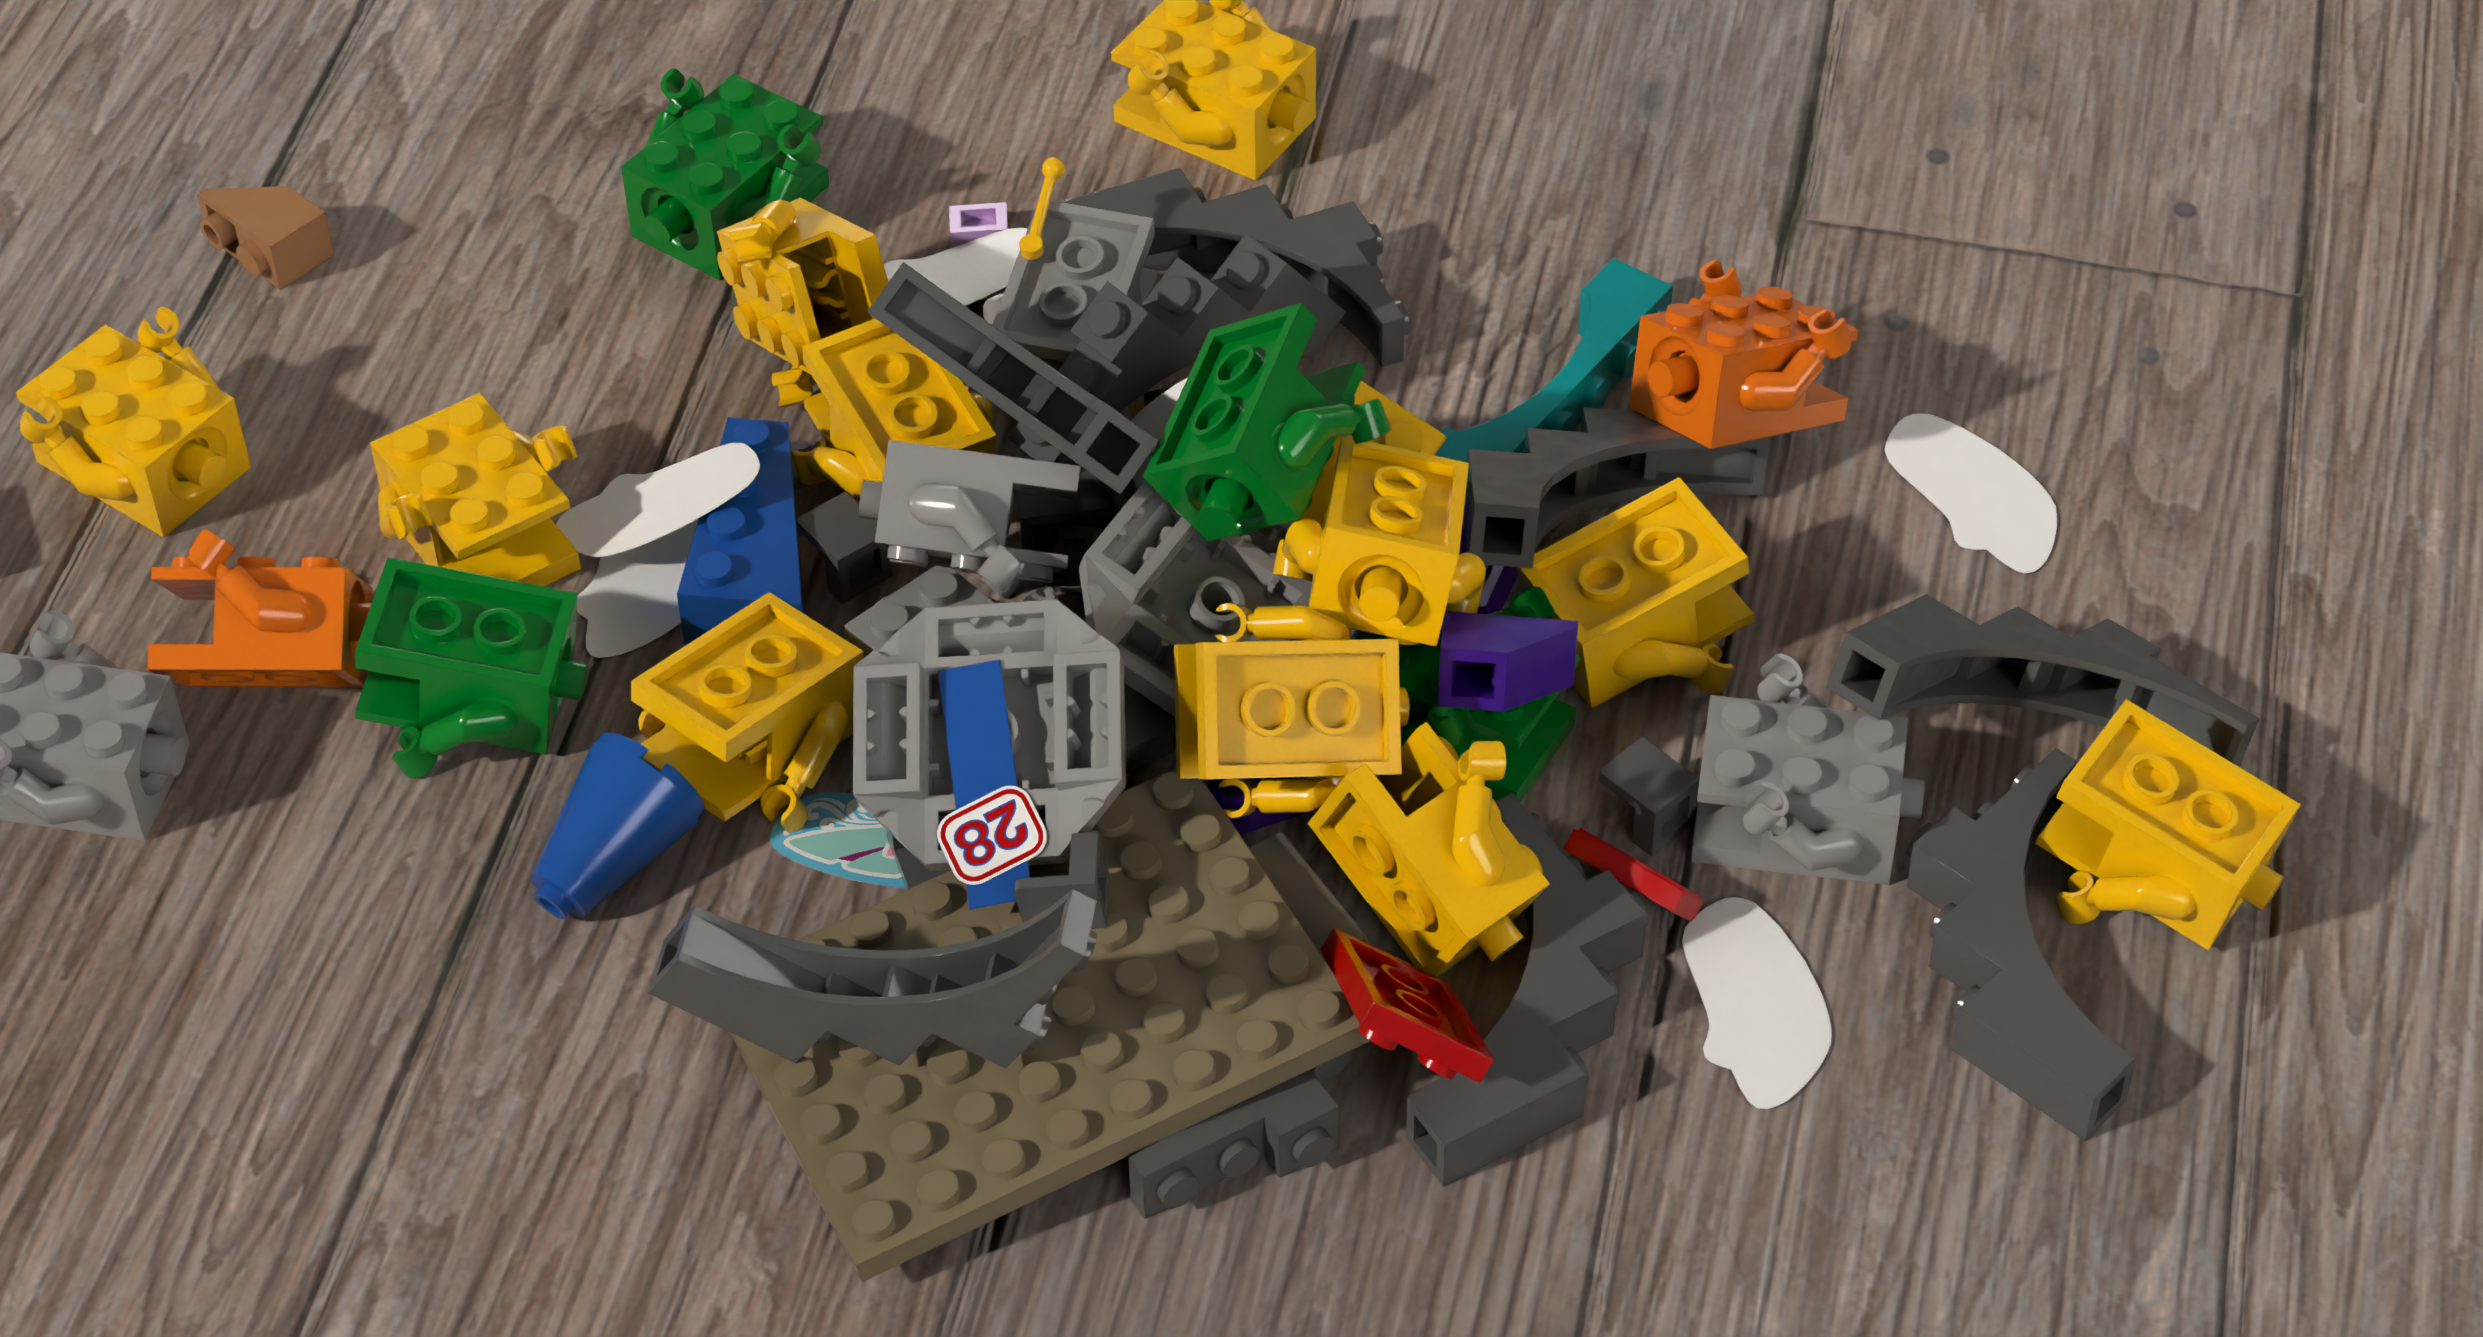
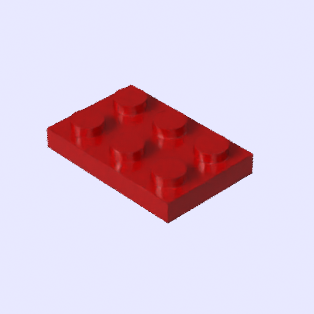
[1320,927,1494,1083]

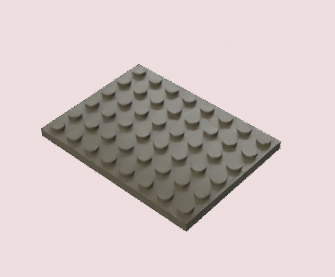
[730,767,1370,1282]

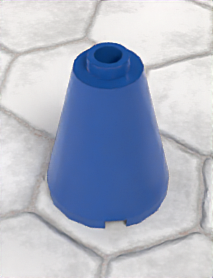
[531,732,705,919]

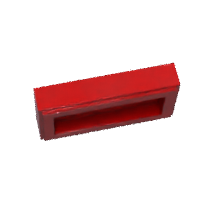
[1563,828,1704,921]

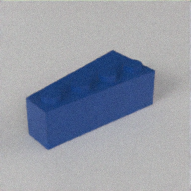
[677,417,805,646]

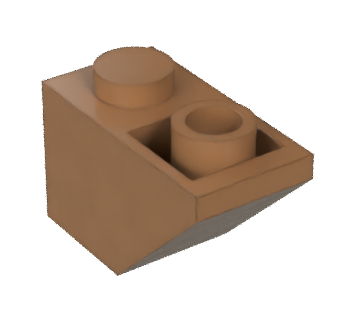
[197,186,334,290]

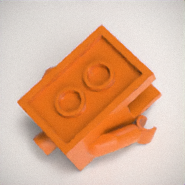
[1629,260,1859,449]
[147,529,372,688]

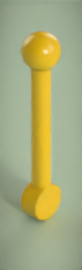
[1019,157,1065,260]

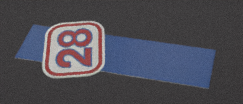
[937,659,1047,910]

